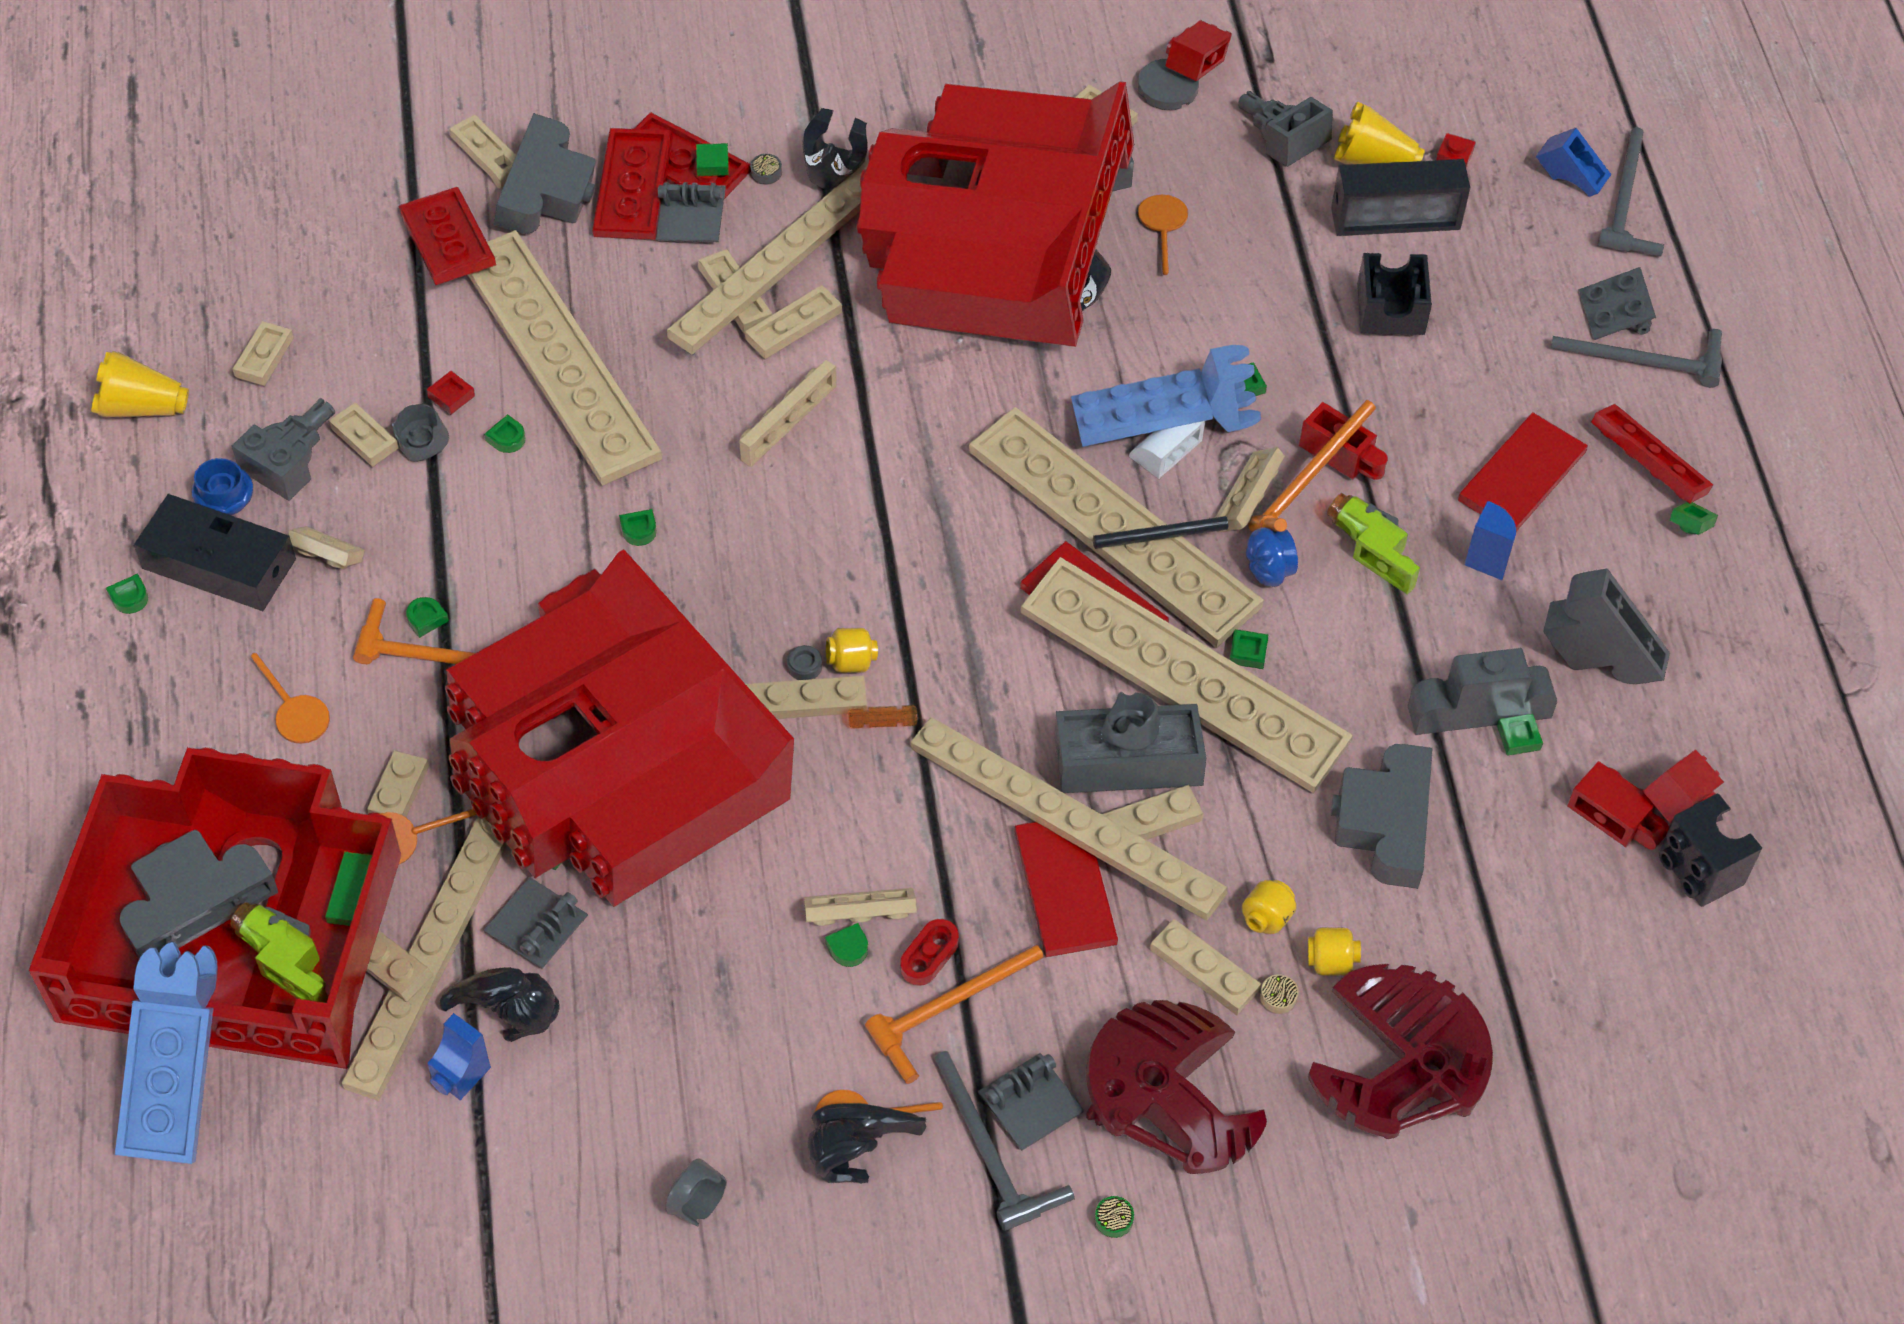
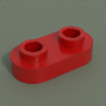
[900,919,959,986]

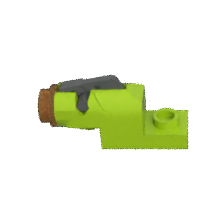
[1327,493,1420,595]
[230,902,328,1003]

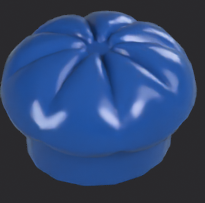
[192,458,253,515]
[1246,527,1298,587]

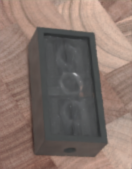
[1055,704,1207,793]

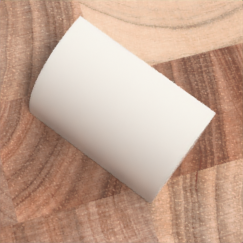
[1129,421,1205,479]

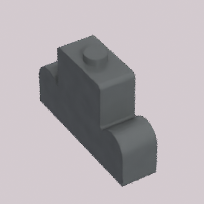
[494,113,596,234]
[1543,568,1670,684]
[1407,648,1557,735]
[1331,744,1433,889]
[120,830,279,959]

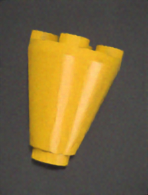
[1333,102,1425,165]
[91,351,189,417]

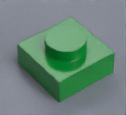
[1670,502,1718,535]

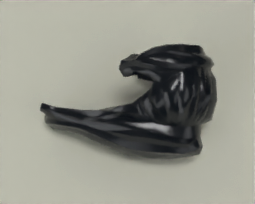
[439,967,560,1042]
[808,1103,927,1184]

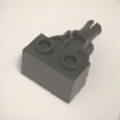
[1238,91,1333,167]
[231,398,335,501]

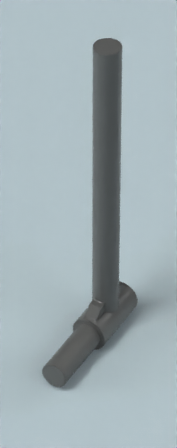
[1598,127,1664,257]
[1551,329,1722,388]
[935,1051,1075,1231]

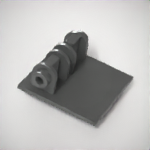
[656,182,726,242]
[1579,267,1656,340]
[484,877,588,969]
[978,1053,1084,1151]

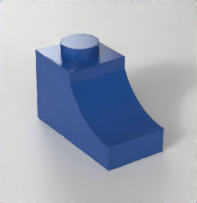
[1536,128,1611,197]
[427,1013,491,1101]

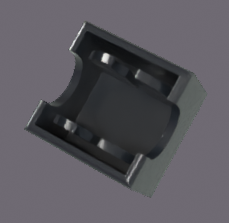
[1357,253,1432,335]
[1659,793,1762,907]

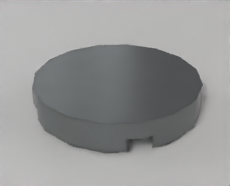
[1138,59,1199,110]

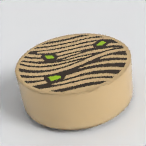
[1260,975,1299,1014]

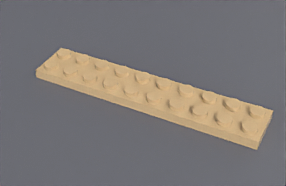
[468,230,662,486]
[969,407,1264,648]
[1021,557,1353,794]

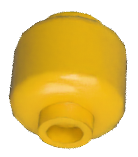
[825,628,878,673]
[1242,880,1296,934]
[1308,927,1361,976]

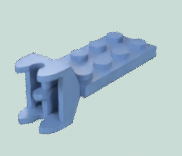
[1071,345,1261,447]
[115,942,218,1164]

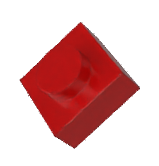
[1436,133,1476,168]
[427,371,475,415]

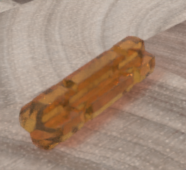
[848,705,917,728]

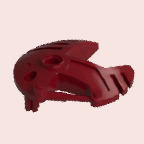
[1308,964,1493,1139]
[1086,1000,1267,1174]

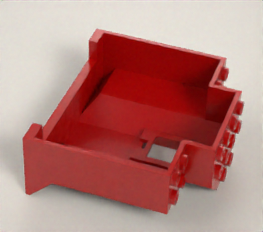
[857,81,1135,347]
[445,549,794,907]
[29,747,401,1069]

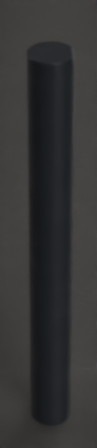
[1093,516,1229,549]

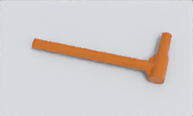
[1248,400,1376,532]
[353,598,475,665]
[865,945,1044,1084]

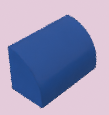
[1464,501,1516,580]

